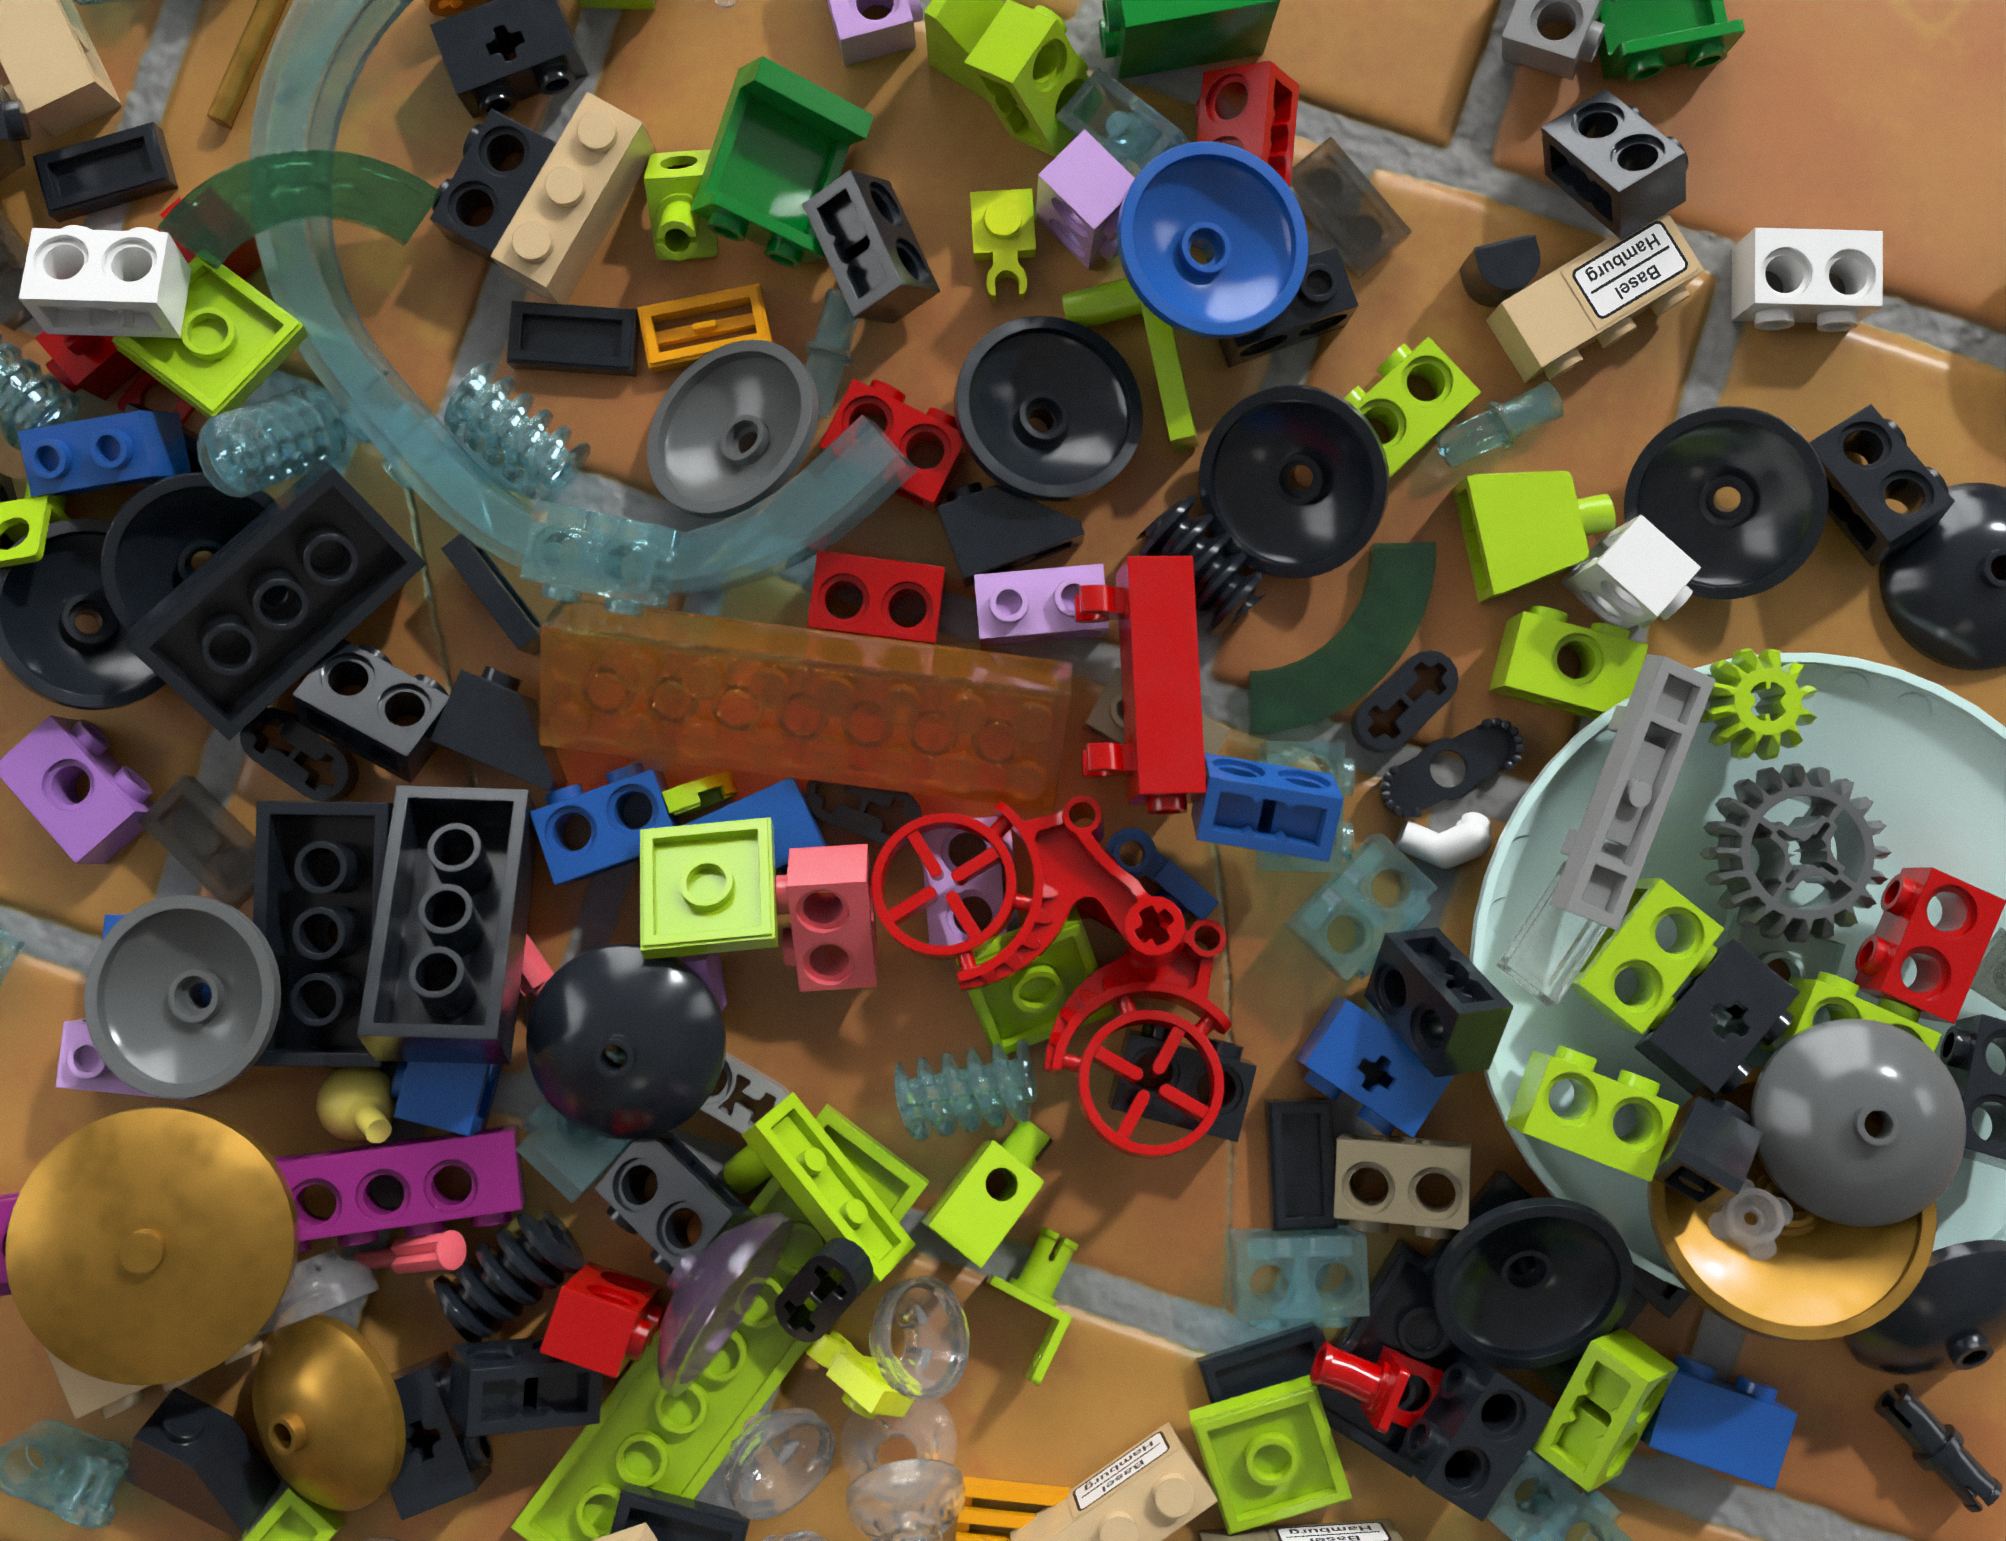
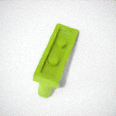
[1062,278,1199,452]
[723,1092,916,1291]

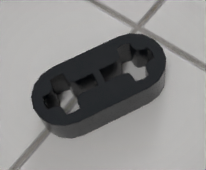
[1351,650,1459,753]
[240,708,359,801]
[805,765,923,844]
[775,1238,873,1342]

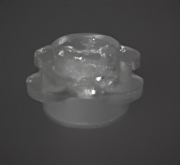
[1709,1178,1793,1261]

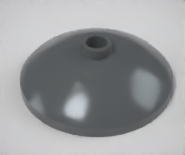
[647,340,819,519]
[84,895,281,1099]
[1750,1019,1967,1227]

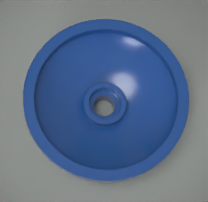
[1117,141,1309,339]

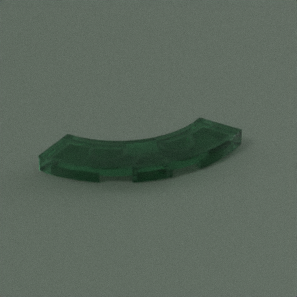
[157,149,441,270]
[1247,542,1436,736]

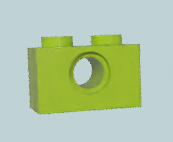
[1489,606,1648,720]

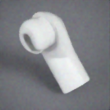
[1394,812,1492,869]

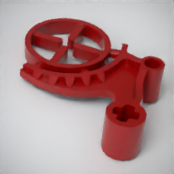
[871,795,1185,991]
[1044,849,1232,1159]

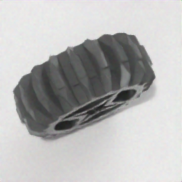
[1700,763,1892,943]

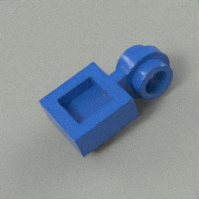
[1105,828,1219,921]

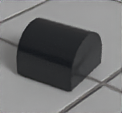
[1459,234,1540,307]

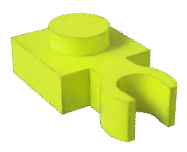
[970,188,1036,303]
[805,1330,917,1419]

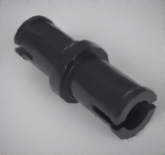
[1874,1383,2003,1512]

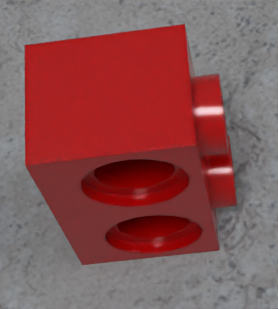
[1195,60,1299,187]
[819,378,967,515]
[807,550,947,658]
[1853,867,2006,1024]
[539,1261,665,1378]

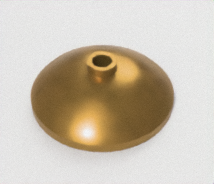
[252,1315,406,1511]

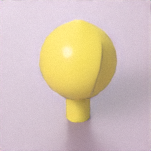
[316,1067,396,1143]

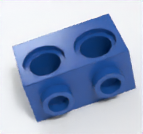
[17,410,191,497]
[1191,753,1344,862]
[530,763,682,885]

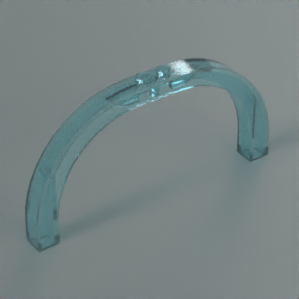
[249,0,918,596]

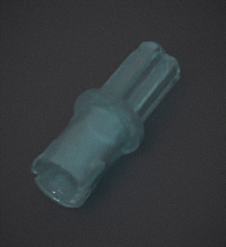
[804,289,859,419]
[1436,381,1564,467]

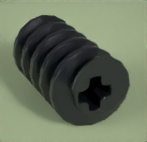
[1136,494,1268,638]
[433,1210,584,1343]

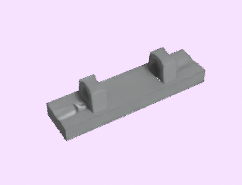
[1550,654,1716,931]

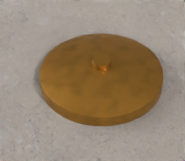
[1647,1066,1937,1342]
[5,1105,299,1385]

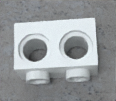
[19,225,192,338]
[1731,228,1883,332]
[1560,515,1701,629]

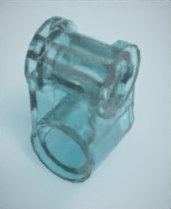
[0,1419,131,1528]

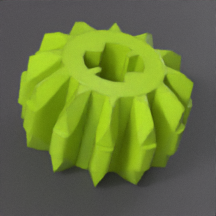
[1700,648,1818,760]

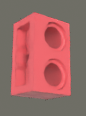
[776,844,878,992]

